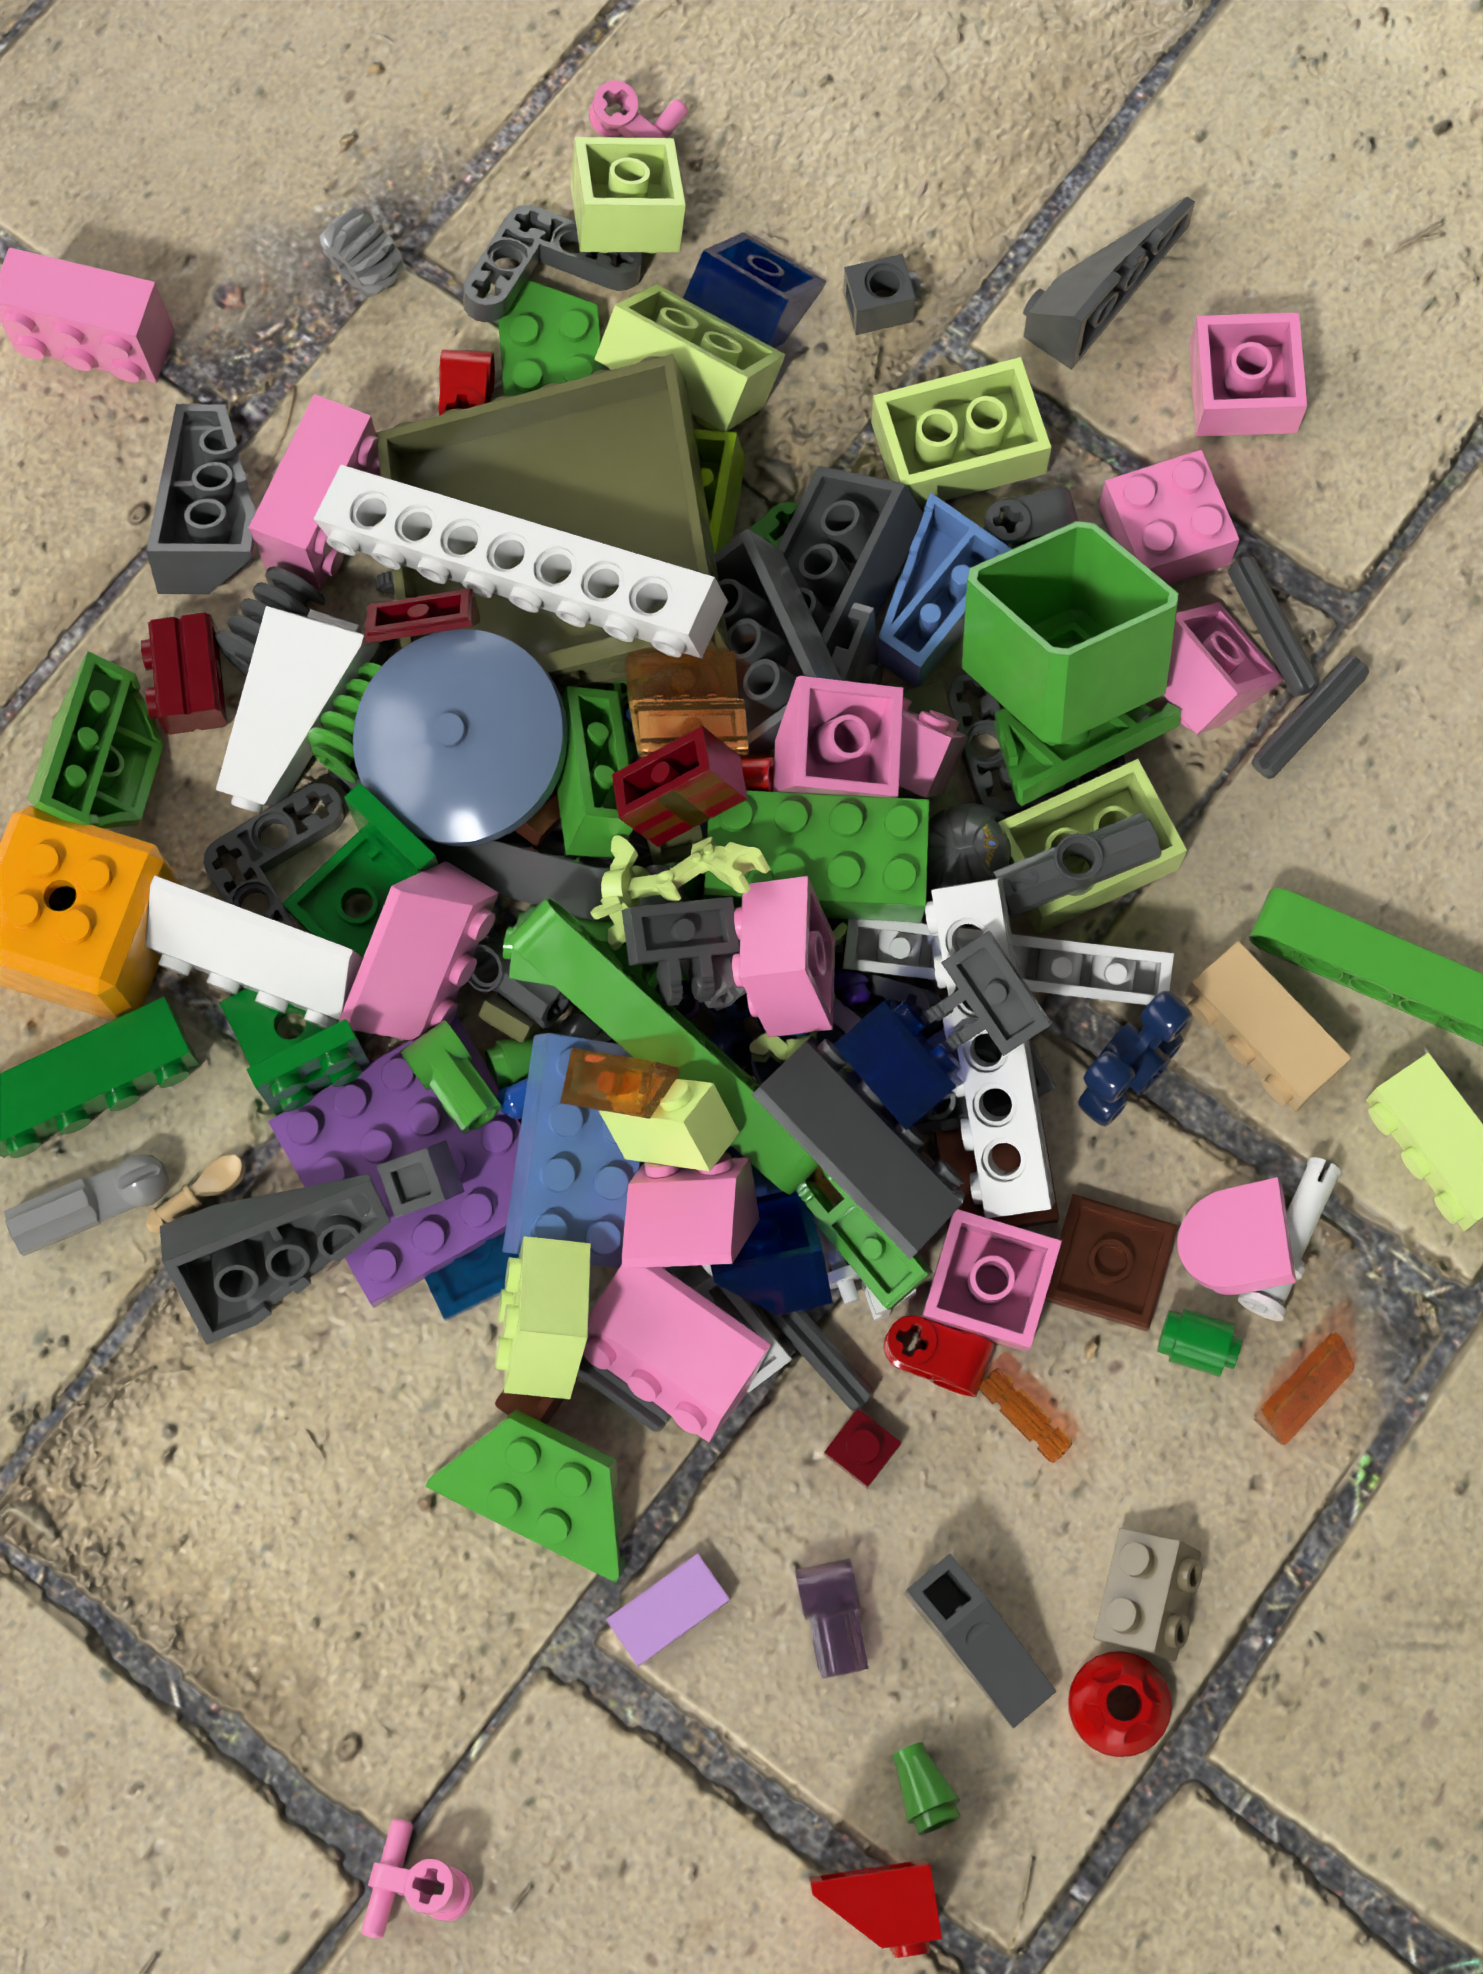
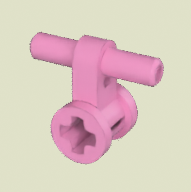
[589,80,688,138]
[361,1819,474,1939]

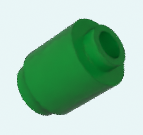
[1157,1309,1243,1377]

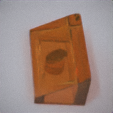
[560,1048,680,1119]
[1253,1332,1355,1445]

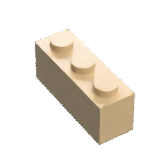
[1184,941,1351,1112]

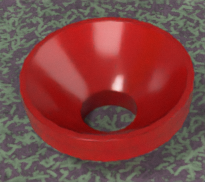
[1068,1651,1172,1757]

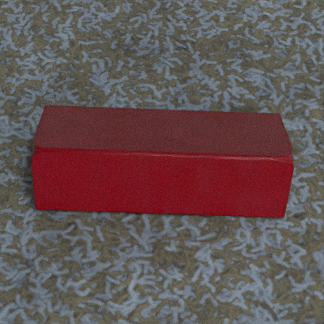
[364,589,480,643]

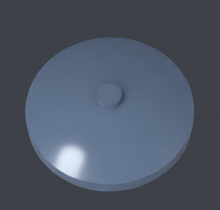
[353,629,568,846]

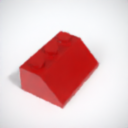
[809,1860,942,1958]

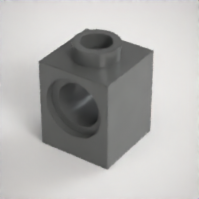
[843,254,922,335]
[377,1140,465,1218]

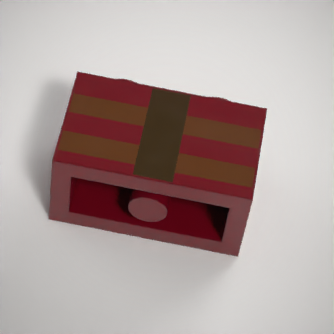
[612,725,748,847]

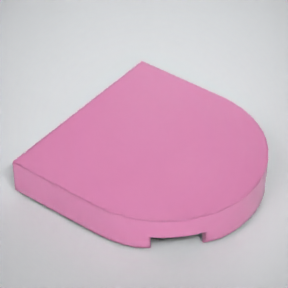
[1177,1177,1297,1295]

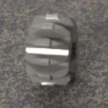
[319,208,404,297]

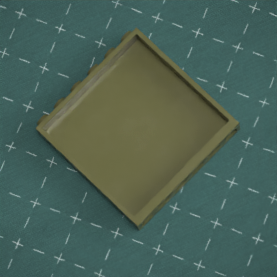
[376,354,731,696]

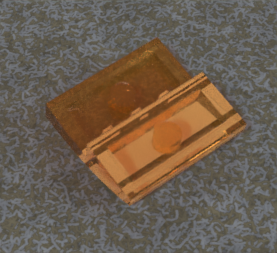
[624,652,749,758]

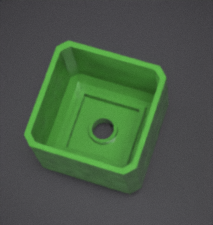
[962,521,1179,746]

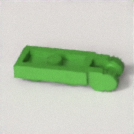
[796,1167,933,1310]

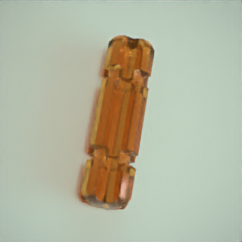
[979,1368,1073,1463]

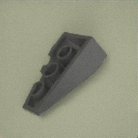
[146,404,256,594]
[160,1174,391,1345]

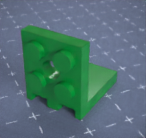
[282,783,439,958]
[219,988,370,1116]

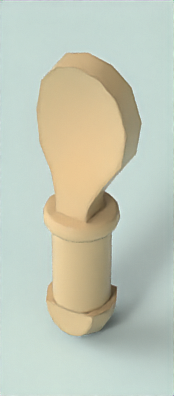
[145,1154,246,1233]

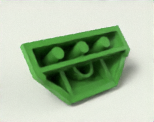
[27,651,164,828]

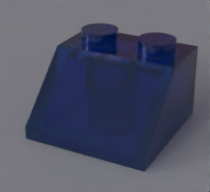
[683,232,826,348]
[833,999,964,1130]
[710,1189,833,1315]

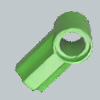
[400,1020,502,1135]

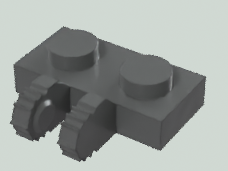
[622,897,740,1006]
[924,930,1052,1056]

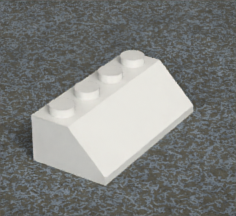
[145,875,363,1029]

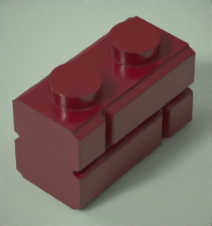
[141,612,228,735]

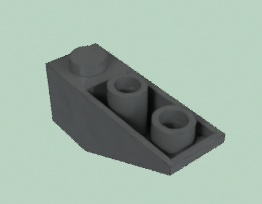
[903,1554,1057,1729]

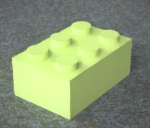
[594,284,786,432]
[871,357,1051,507]
[998,759,1187,935]

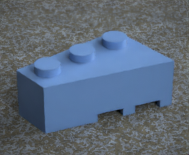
[877,492,1012,687]

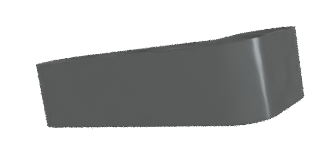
[438,831,652,921]

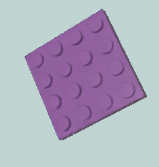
[268,1015,521,1308]

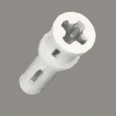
[1238,1157,1342,1321]

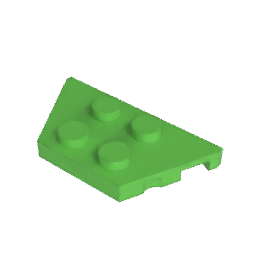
[498,280,603,396]
[994,703,1181,806]
[425,1409,625,1583]

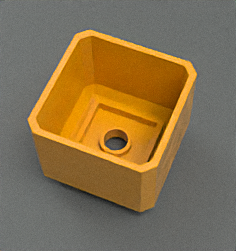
[0,806,182,1021]

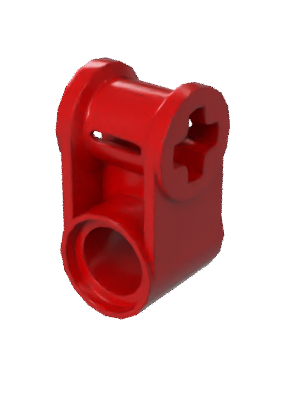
[438,349,495,416]
[883,1315,994,1397]

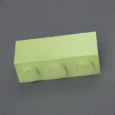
[1366,1052,1483,1231]

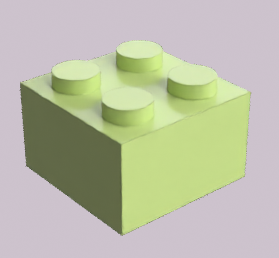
[570,137,686,253]
[495,1236,591,1399]

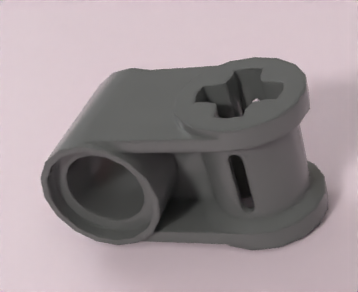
[983,487,1079,549]

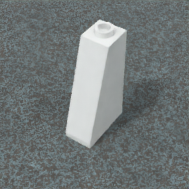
[216,606,379,813]

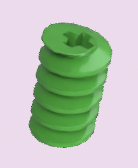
[307,662,382,783]

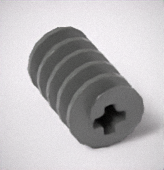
[215,566,326,676]

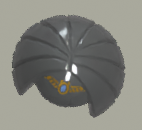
[926,803,1011,927]

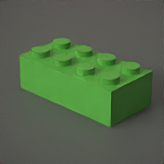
[704,791,929,923]

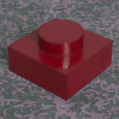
[823,1409,902,1489]

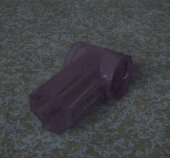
[795,1558,869,1679]

